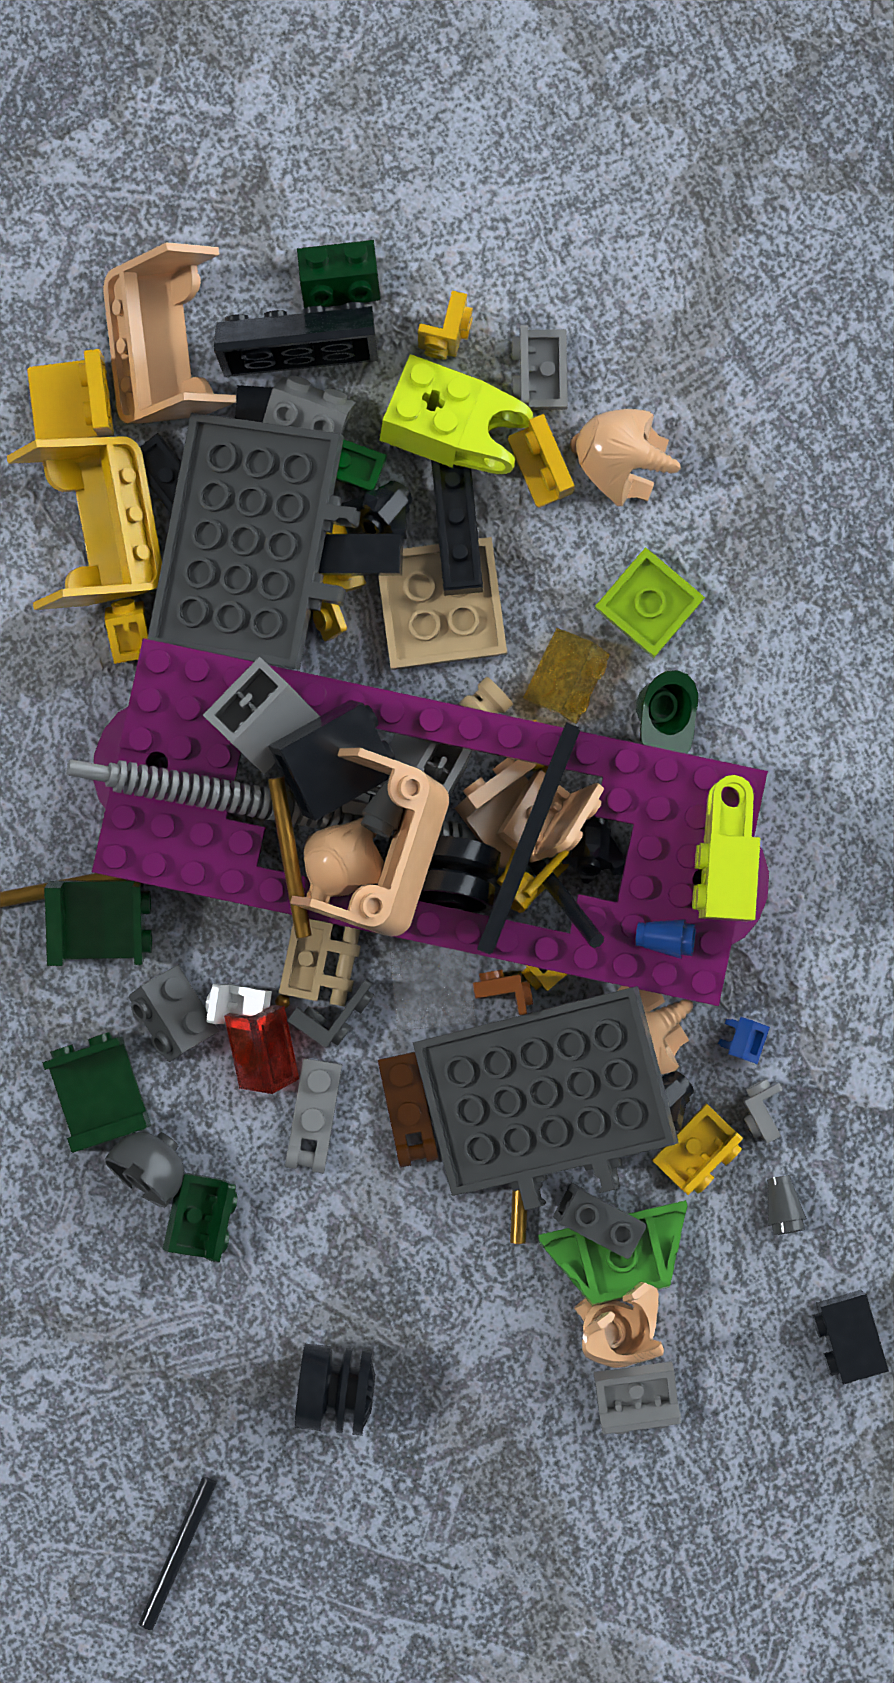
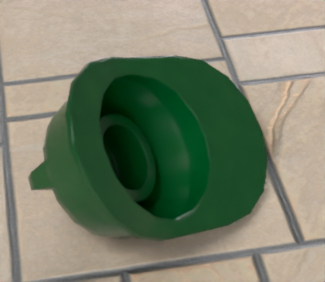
[636,670,698,754]

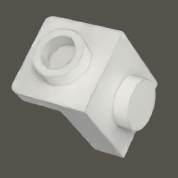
[206,984,272,1031]

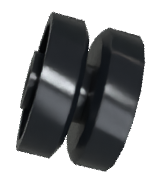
[418,835,501,913]

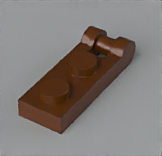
[378,1052,439,1168]

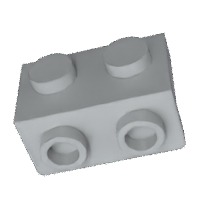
[512,325,568,410]
[263,375,356,435]
[594,1361,681,1434]

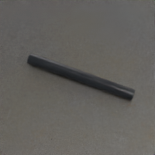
[528,859,604,948]
[138,1476,217,1630]

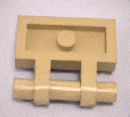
[279,919,361,1007]

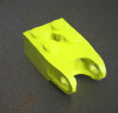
[379,354,533,474]
[692,775,760,922]

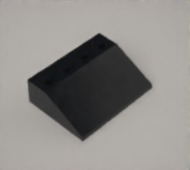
[214,302,378,377]

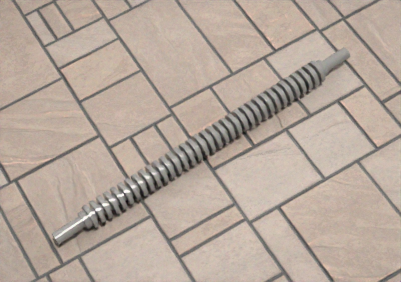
[66,759,479,842]

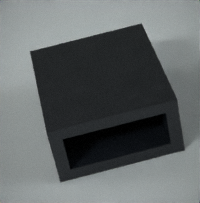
[268,700,396,821]

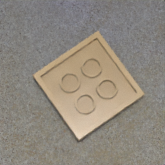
[378,537,507,670]

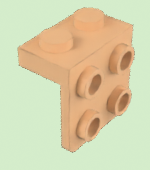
[455,758,537,868]
[496,770,604,863]

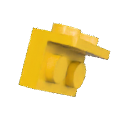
[508,414,575,508]

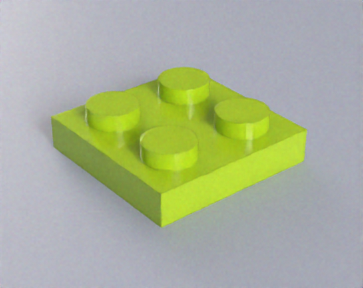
[594,547,705,659]

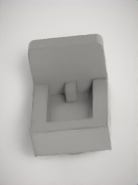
[741,1079,783,1144]

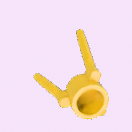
[497,849,569,913]

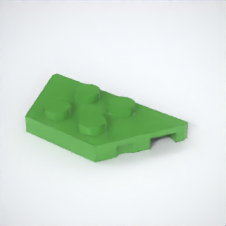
[538,1200,687,1306]

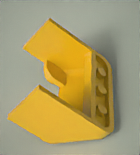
[7,436,162,610]

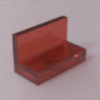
[224,1005,299,1094]

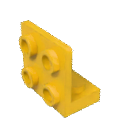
[27,349,114,440]

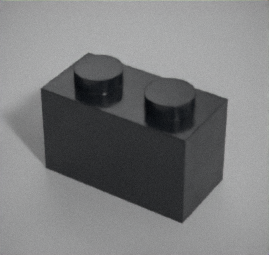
[812,1290,889,1385]

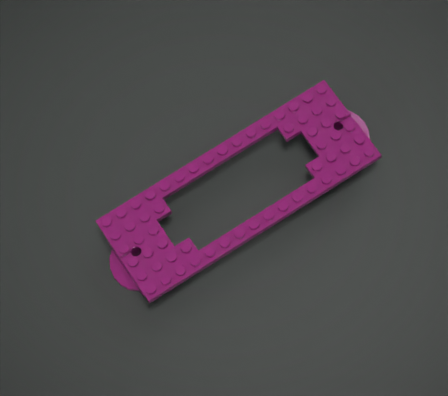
[92,638,769,1006]

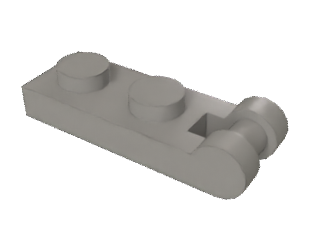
[285,1058,343,1174]

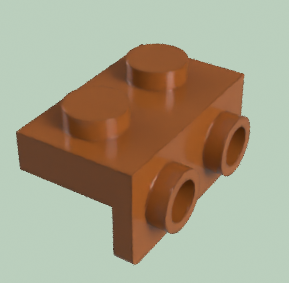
[472,969,533,1015]

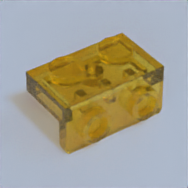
[523,628,609,724]

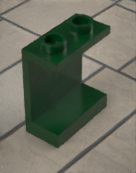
[44,880,152,966]
[42,1032,152,1153]

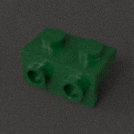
[297,240,381,308]
[163,1172,238,1263]

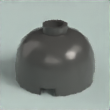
[105,1132,185,1208]

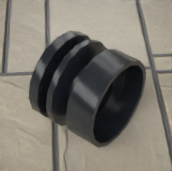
[295,1343,376,1436]

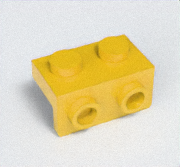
[418,290,473,360]
[651,1103,743,1195]

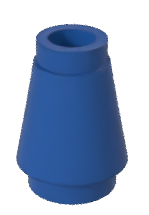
[636,919,696,959]

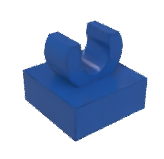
[718,1017,770,1064]

